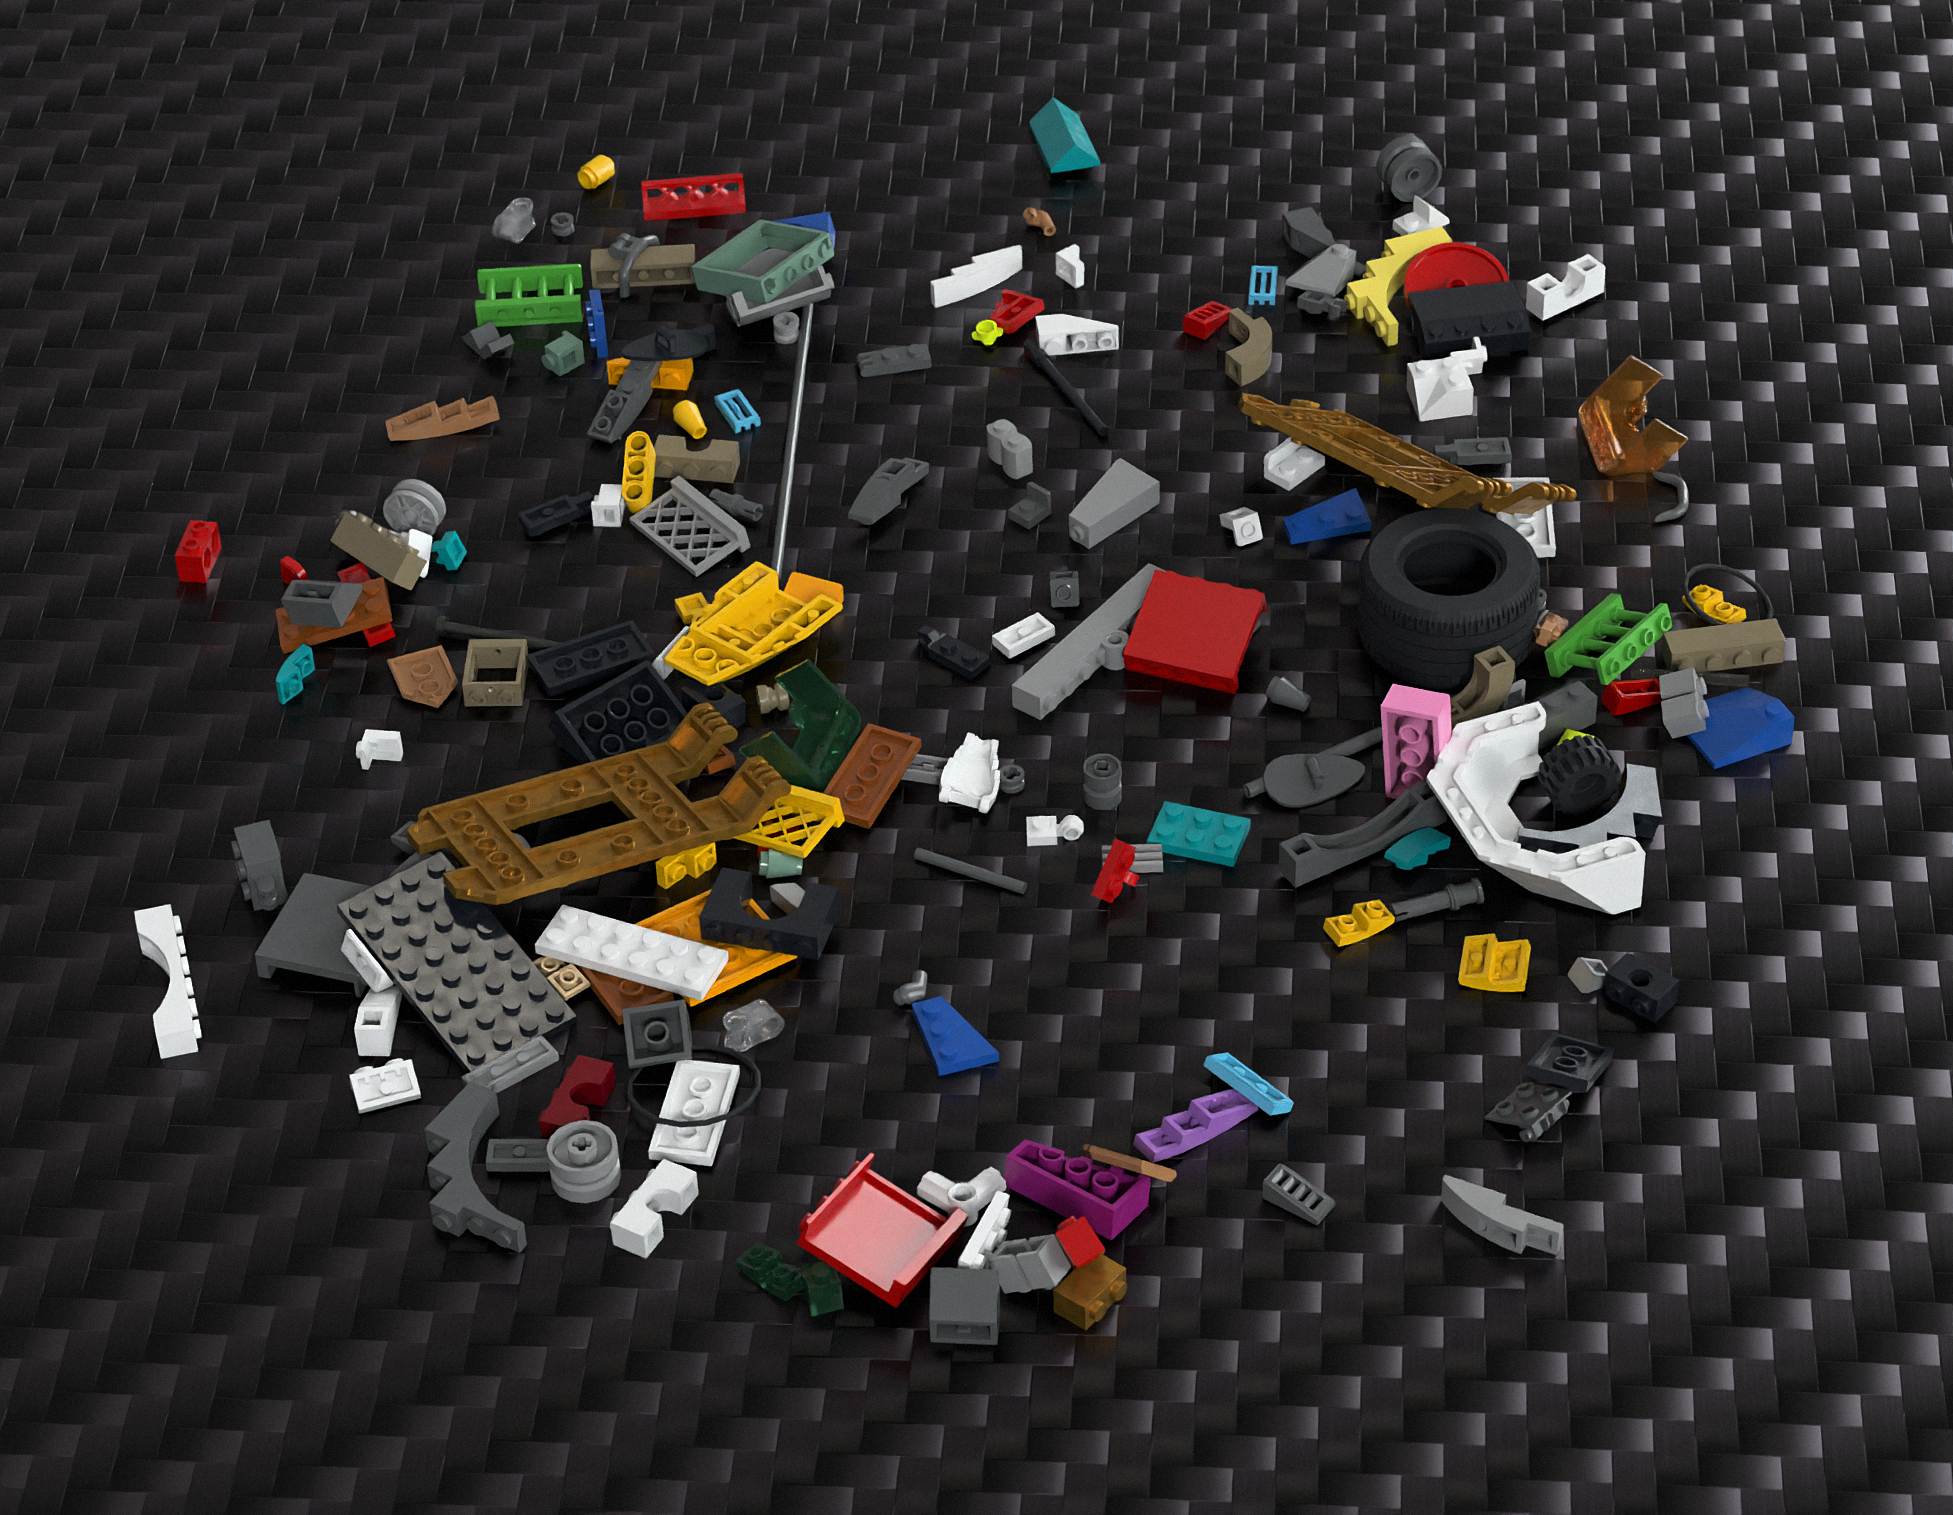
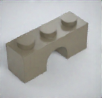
[654,435,740,483]

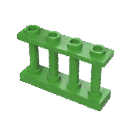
[475,264,583,327]
[1544,593,1672,685]

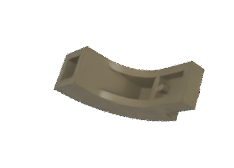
[1226,307,1272,387]
[1450,645,1515,730]

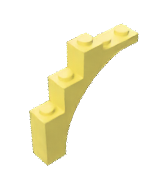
[1344,227,1453,346]

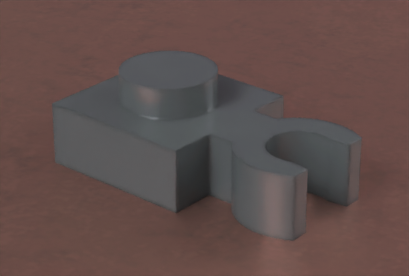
[1297,289,1347,317]

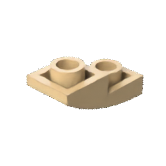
[533,956,590,1001]

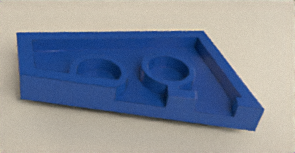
[585,289,608,358]
[1283,488,1371,544]
[912,996,999,1076]

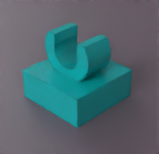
[431,531,467,571]

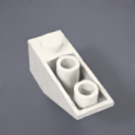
[1035,314,1119,356]
[354,986,402,1056]

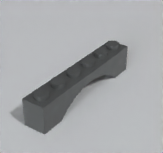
[1279,780,1447,888]

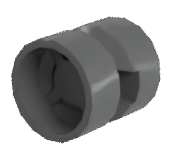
[1083,753,1122,810]

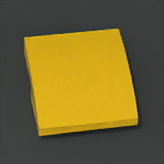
[1458,933,1531,992]

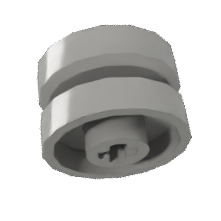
[547,1120,622,1203]

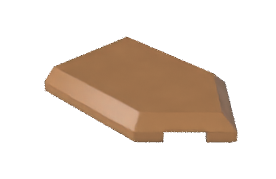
[387,645,458,708]
[1081,1144,1177,1182]

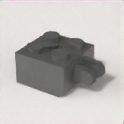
[231,820,288,911]

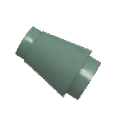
[758,849,803,879]

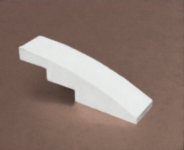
[930,245,1022,308]

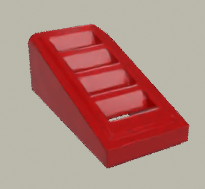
[1183,301,1233,340]
[1601,678,1667,716]

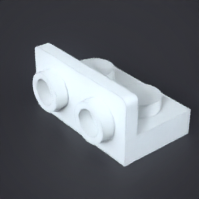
[1264,437,1325,491]
[349,1059,421,1114]

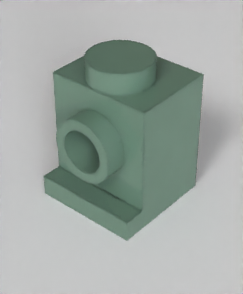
[541,330,585,376]

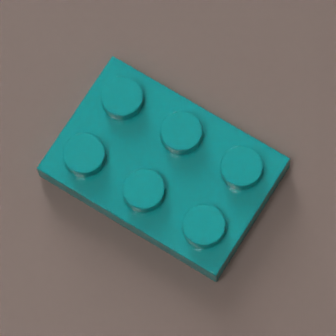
[1147,801,1251,867]

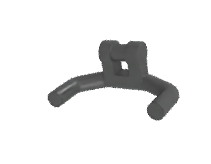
[608,233,660,298]

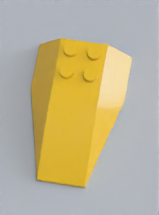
[664,561,843,686]

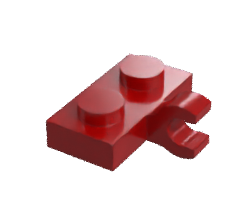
[1091,839,1140,903]

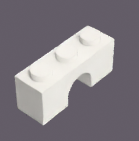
[1526,254,1606,321]
[610,1159,699,1258]

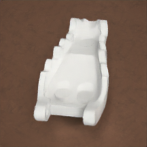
[939,732,1000,814]

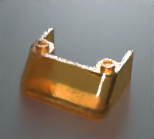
[1578,355,1688,476]

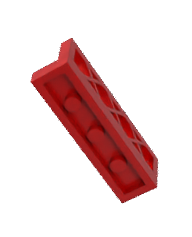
[641,173,746,221]

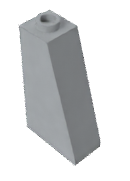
[1069,458,1160,549]

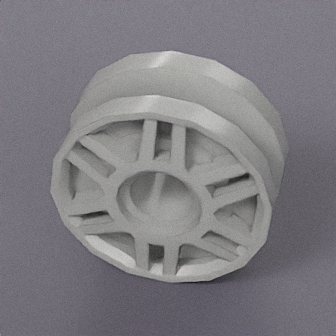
[383,479,446,536]

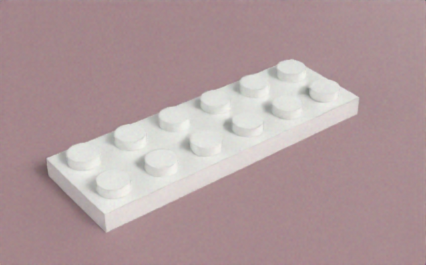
[535,905,729,1001]

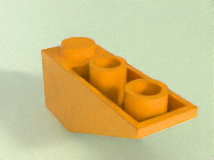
[607,357,694,390]

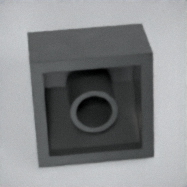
[622,1000,692,1069]

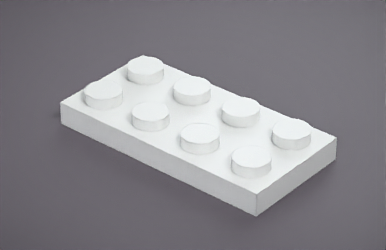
[1493,477,1556,558]
[648,1060,740,1166]

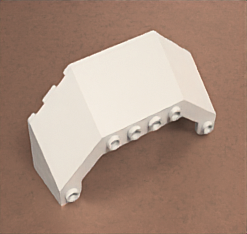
[1426,701,1646,915]

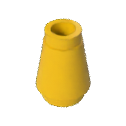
[673,400,707,439]

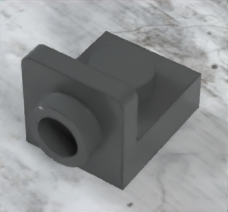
[1008,482,1051,529]
[1050,571,1079,607]

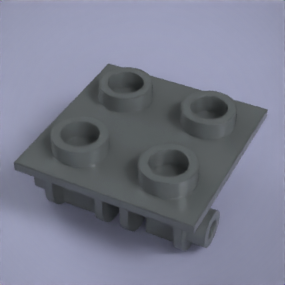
[1485,1082,1572,1142]

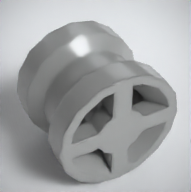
[773,312,800,344]

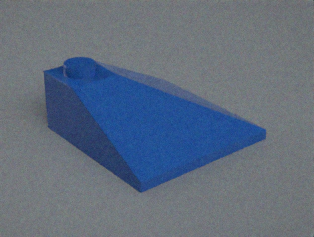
[1686,687,1795,769]

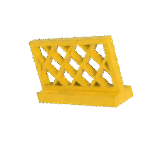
[733,785,845,859]

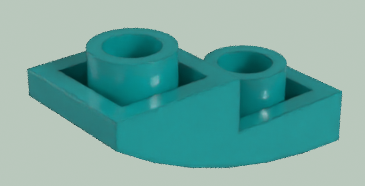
[276,644,315,705]
[1384,827,1451,870]

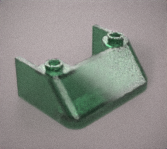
[739,659,862,793]

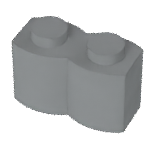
[987,419,1033,479]

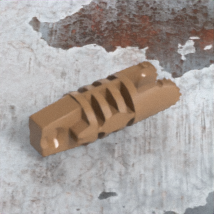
[1534,612,1569,647]

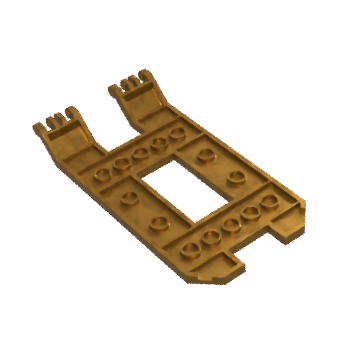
[1238,394,1577,515]
[407,702,791,905]

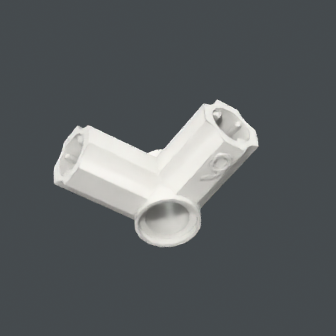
[917,1167,1006,1227]

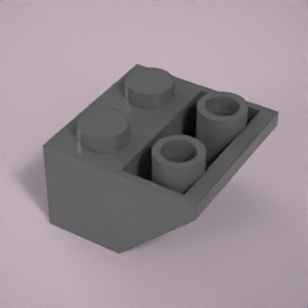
[281,580,364,628]
[929,1267,1000,1345]

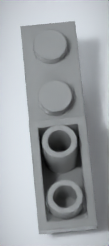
[1441,1175,1563,1255]

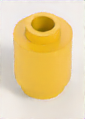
[577,155,615,189]

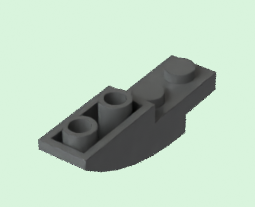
[587,360,662,443]
[848,457,929,525]

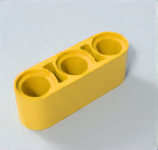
[622,431,656,514]

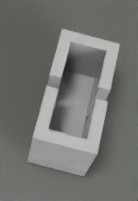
[1659,667,1709,739]
[987,1234,1071,1293]

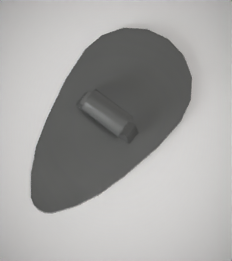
[1263,754,1365,808]

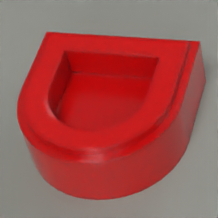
[280,555,308,585]

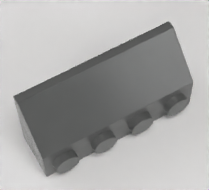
[1515,681,1598,750]

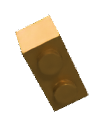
[1053,1255,1127,1330]

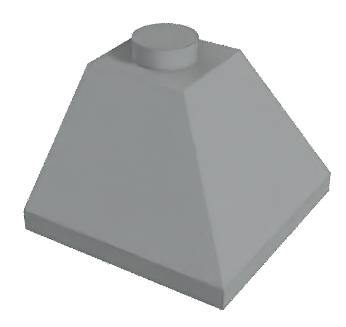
[1285,244,1356,297]

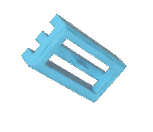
[1249,266,1278,305]
[714,389,761,433]

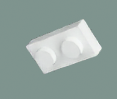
[992,612,1055,659]

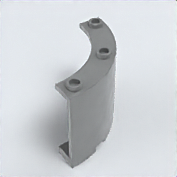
[722,248,834,327]

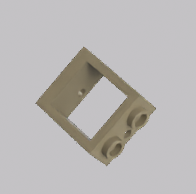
[462,639,529,706]

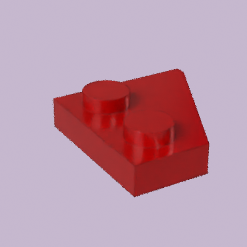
[989,289,1045,334]

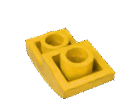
[1682,584,1746,624]
[655,842,717,889]
[1323,899,1395,947]

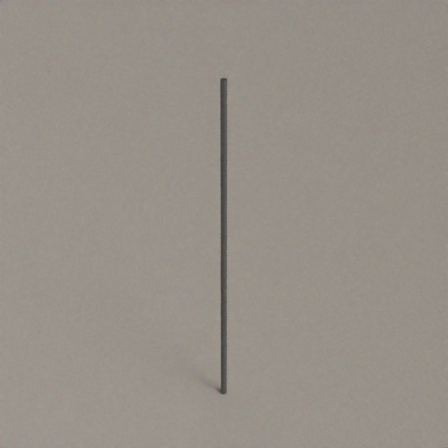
[771,213,819,582]

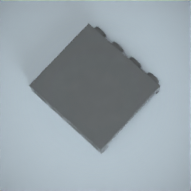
[255,873,373,997]

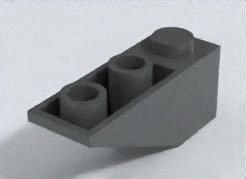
[1282,207,1336,258]

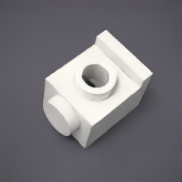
[591,484,626,527]

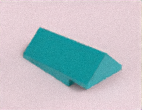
[1029,97,1100,173]

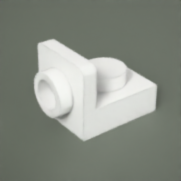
[1056,244,1085,288]
[1219,507,1263,546]

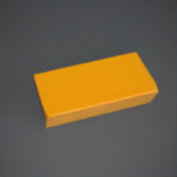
[784,572,844,604]

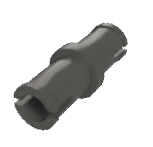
[709,489,763,521]

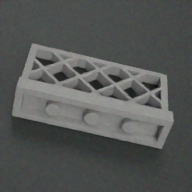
[629,476,750,577]

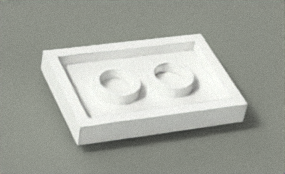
[957,1190,1011,1270]

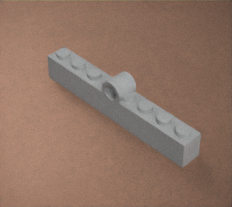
[1012,563,1165,720]

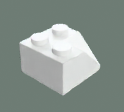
[1406,356,1473,421]

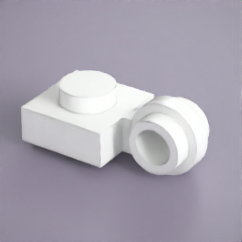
[1026,815,1084,846]

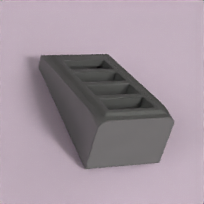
[1263,1163,1335,1226]

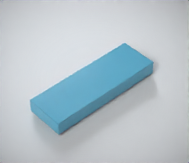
[1203,1053,1294,1116]

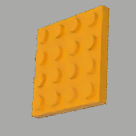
[634,889,797,1007]

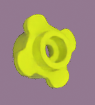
[972,320,1003,345]

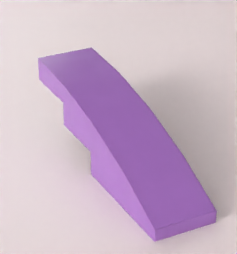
[1133,1088,1258,1163]

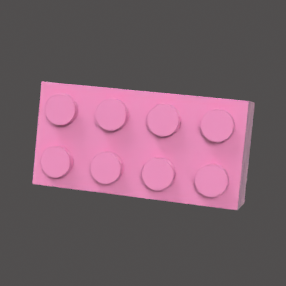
[1381,684,1452,799]

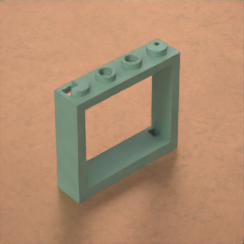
[692,219,835,304]

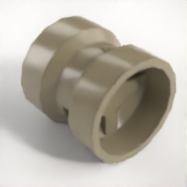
[756,681,790,714]

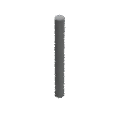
[914,848,1027,894]

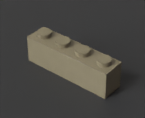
[591,244,696,289]
[330,512,427,591]
[1661,618,1786,673]

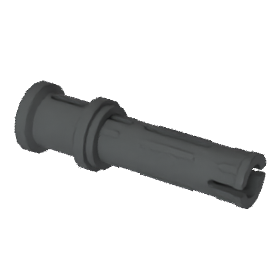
[1389,877,1484,923]

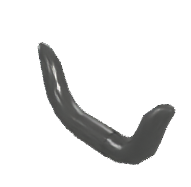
[1652,471,1689,523]

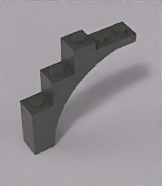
[425,1081,527,1253]

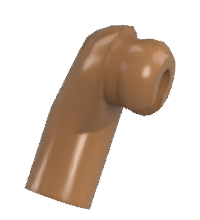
[1023,207,1056,236]

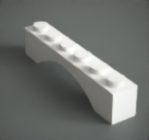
[134,904,202,1059]

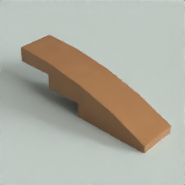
[386,396,500,441]

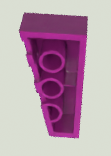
[1005,1139,1151,1240]

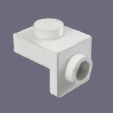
[1450,337,1487,375]
[356,729,403,770]

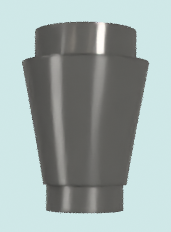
[1266,676,1311,712]

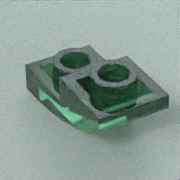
[735,1242,809,1301]

